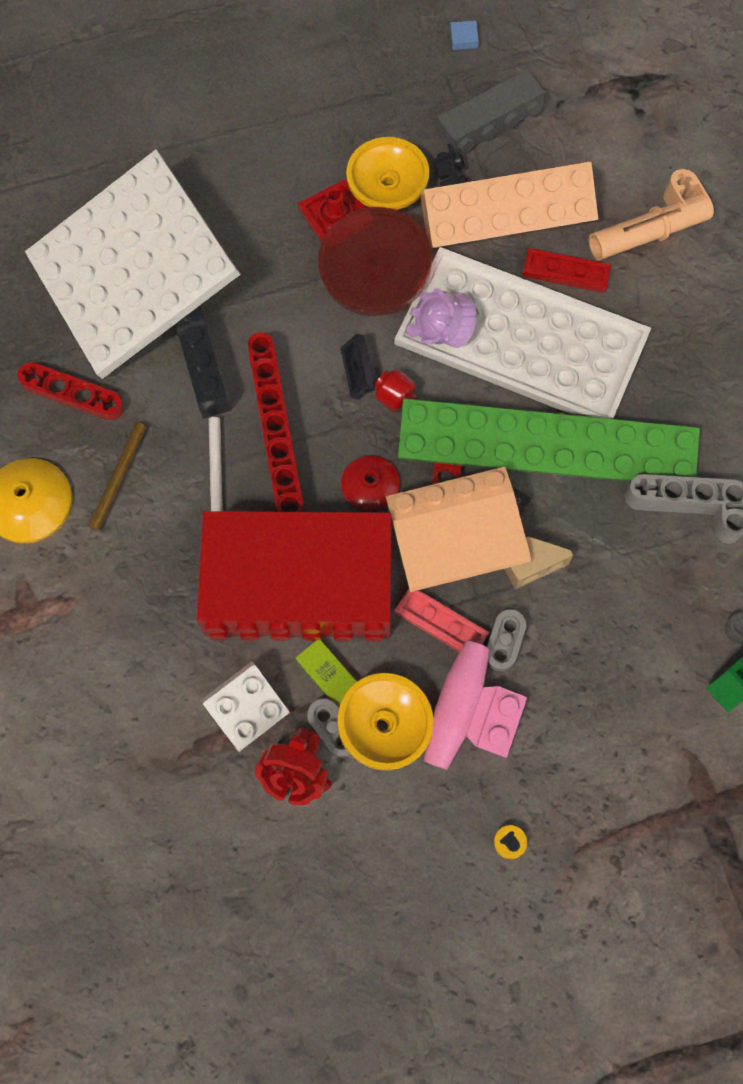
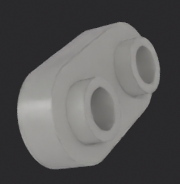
[487,610,526,672]
[307,699,351,758]

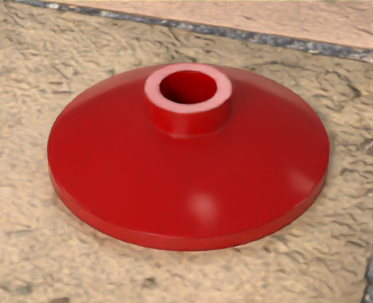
[341,456,400,512]

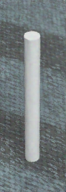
[209,417,223,511]

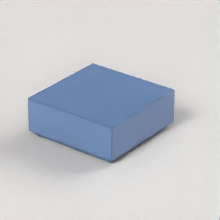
[450,21,479,50]

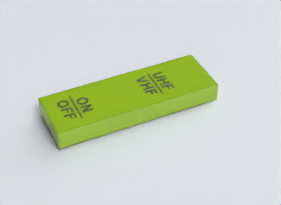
[295,640,357,708]

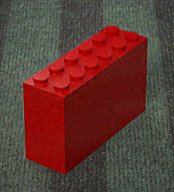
[197,511,391,642]

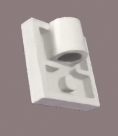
[200,661,290,752]

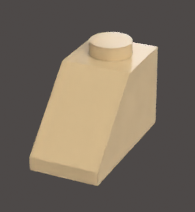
[504,536,573,590]

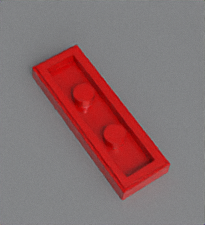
[522,248,611,293]

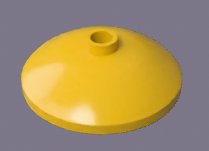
[346,137,429,211]
[0,458,73,543]
[337,673,434,771]

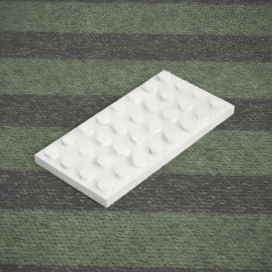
[394,247,651,419]

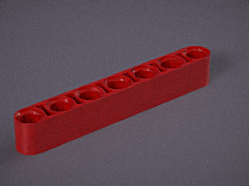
[247,332,305,512]

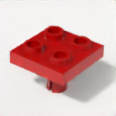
[298,179,374,250]

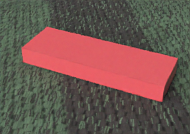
[394,588,490,652]

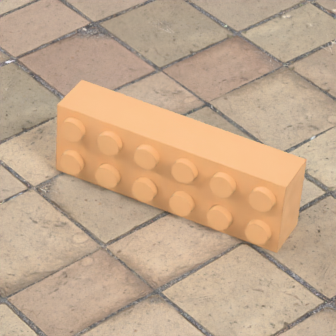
[420,162,598,249]

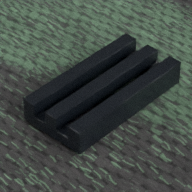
[340,334,375,400]

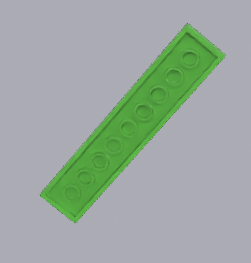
[397,399,700,482]

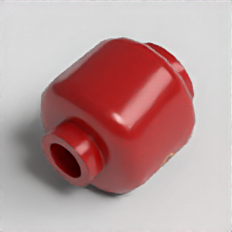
[374,369,418,412]

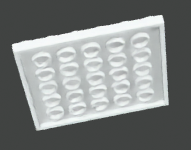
[25,150,241,379]

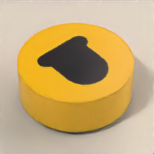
[493,825,527,860]

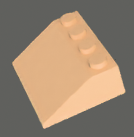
[386,467,531,592]

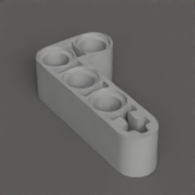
[624,474,743,544]

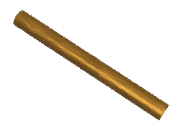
[88,422,147,531]

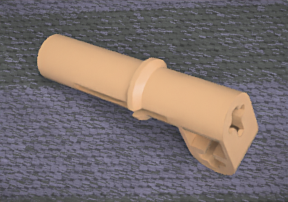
[589,169,714,260]

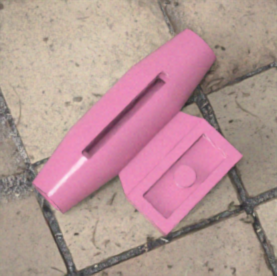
[423,641,527,770]

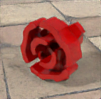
[255,728,332,806]

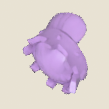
[405,288,477,348]

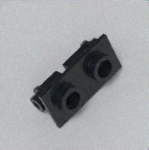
[435,143,468,187]

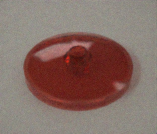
[318,207,432,316]

